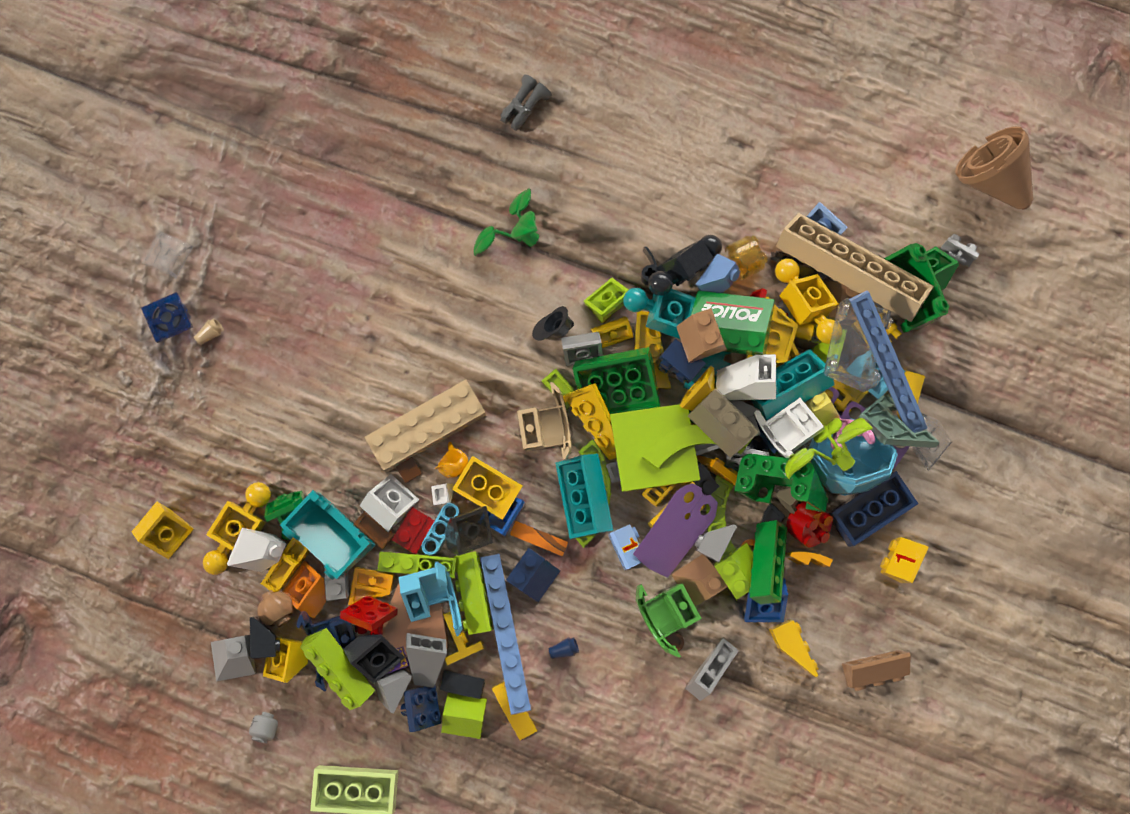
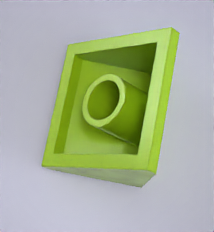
[583,278,629,323]
[441,692,487,739]

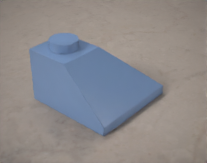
[696,254,741,293]

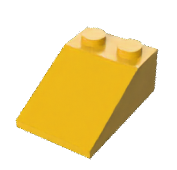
[452,456,523,520]

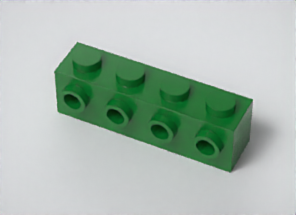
[749,520,787,604]

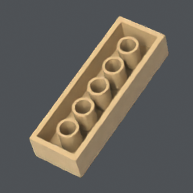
[365,380,487,473]

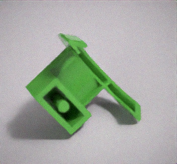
[636,583,702,657]

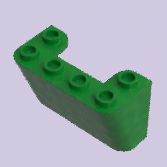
[734,454,828,512]

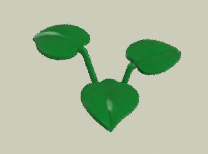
[474,188,539,256]

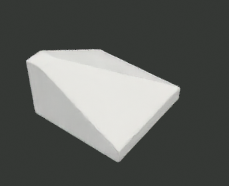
[431,483,454,505]

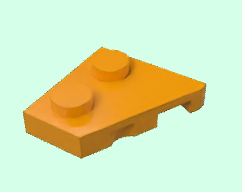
[697,455,738,485]
[348,567,394,605]

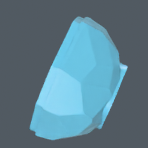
[808,418,898,496]

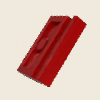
[392,507,435,555]

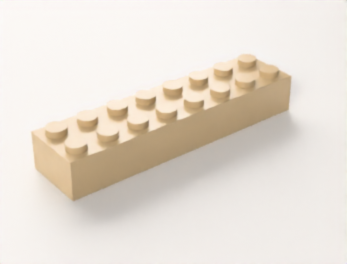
[776,213,934,322]

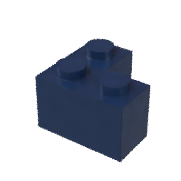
[655,338,706,384]

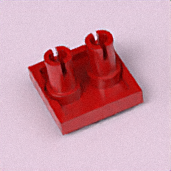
[340,596,398,635]

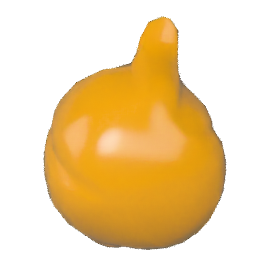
[435,442,468,478]

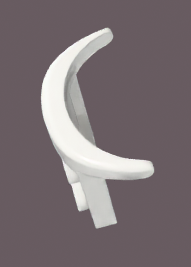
[754,398,825,458]

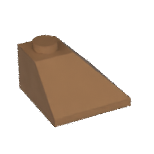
[671,554,728,606]

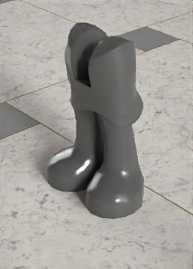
[500,74,552,131]

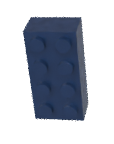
[828,471,918,547]

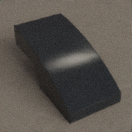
[440,670,486,699]

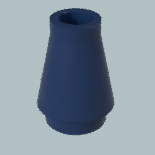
[548,637,579,659]

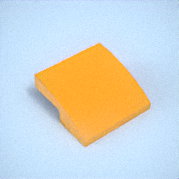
[785,552,833,567]

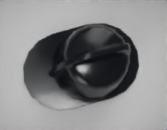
[532,306,575,341]

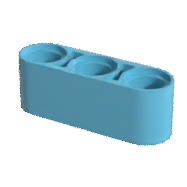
[421,503,460,555]

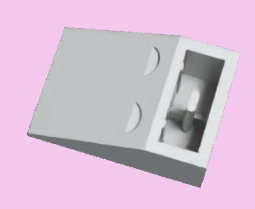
[716,355,776,400]

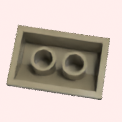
[688,388,759,458]

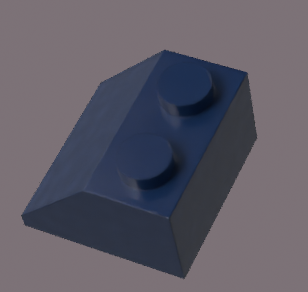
[506,548,561,602]

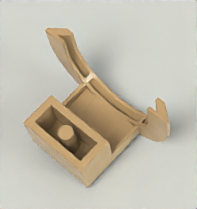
[517,382,572,461]

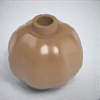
[257,590,295,628]

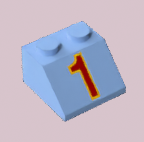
[608,524,642,570]

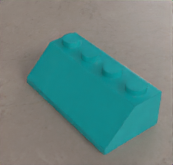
[751,349,835,421]
[555,454,613,539]

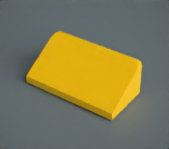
[591,316,634,348]

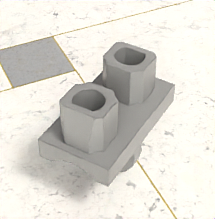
[940,234,979,267]

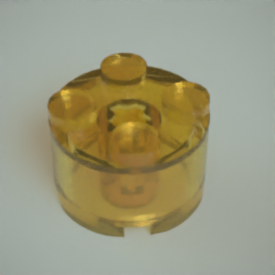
[725,235,768,280]

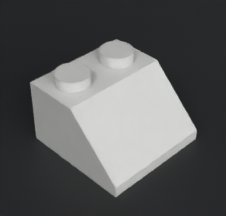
[360,474,419,532]

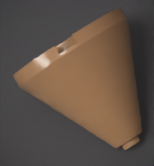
[955,126,1033,210]

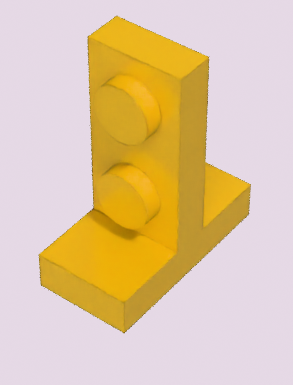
[443,611,485,665]

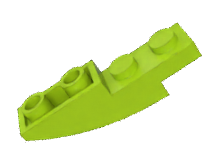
[378,551,457,578]

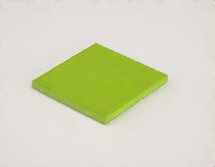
[610,404,700,492]

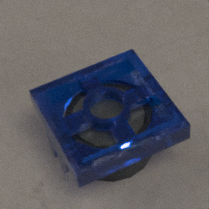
[141,292,193,343]

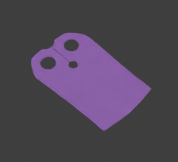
[633,483,718,578]

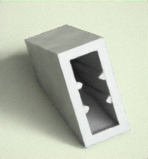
[406,633,447,688]

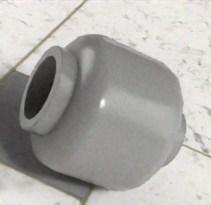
[249,712,278,744]

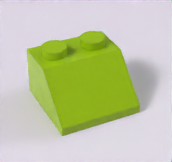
[714,542,753,600]

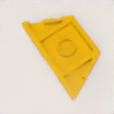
[746,297,798,364]

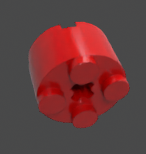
[786,502,833,548]

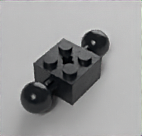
[648,235,722,296]

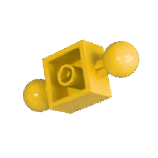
[775,259,841,344]
[203,482,271,575]

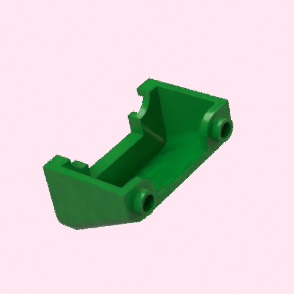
[884,243,949,333]

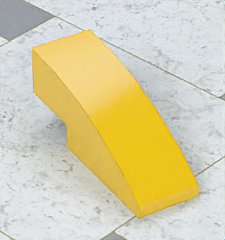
[261,538,310,592]

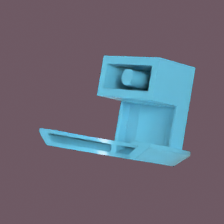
[399,562,463,636]

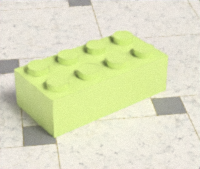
[310,765,398,814]

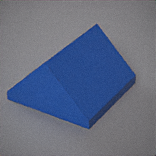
[480,497,526,537]

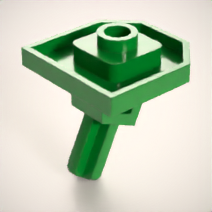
[264,491,304,540]

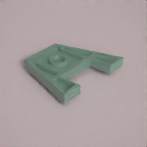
[859,393,939,448]

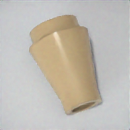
[194,318,224,345]

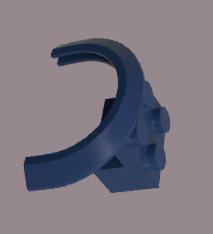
[296,611,358,691]

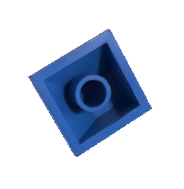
[744,578,788,622]

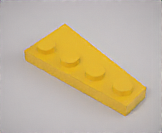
[634,311,671,390]
[563,383,616,460]

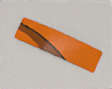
[510,521,568,556]

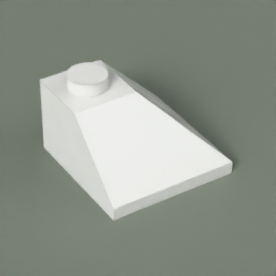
[227,528,286,572]

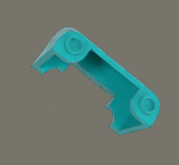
[280,490,375,580]

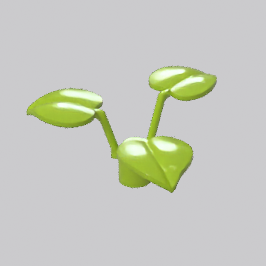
[785,418,873,480]

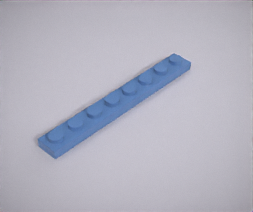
[849,291,928,433]
[480,554,531,715]

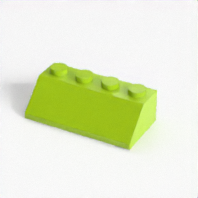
[454,551,493,635]
[300,628,375,710]

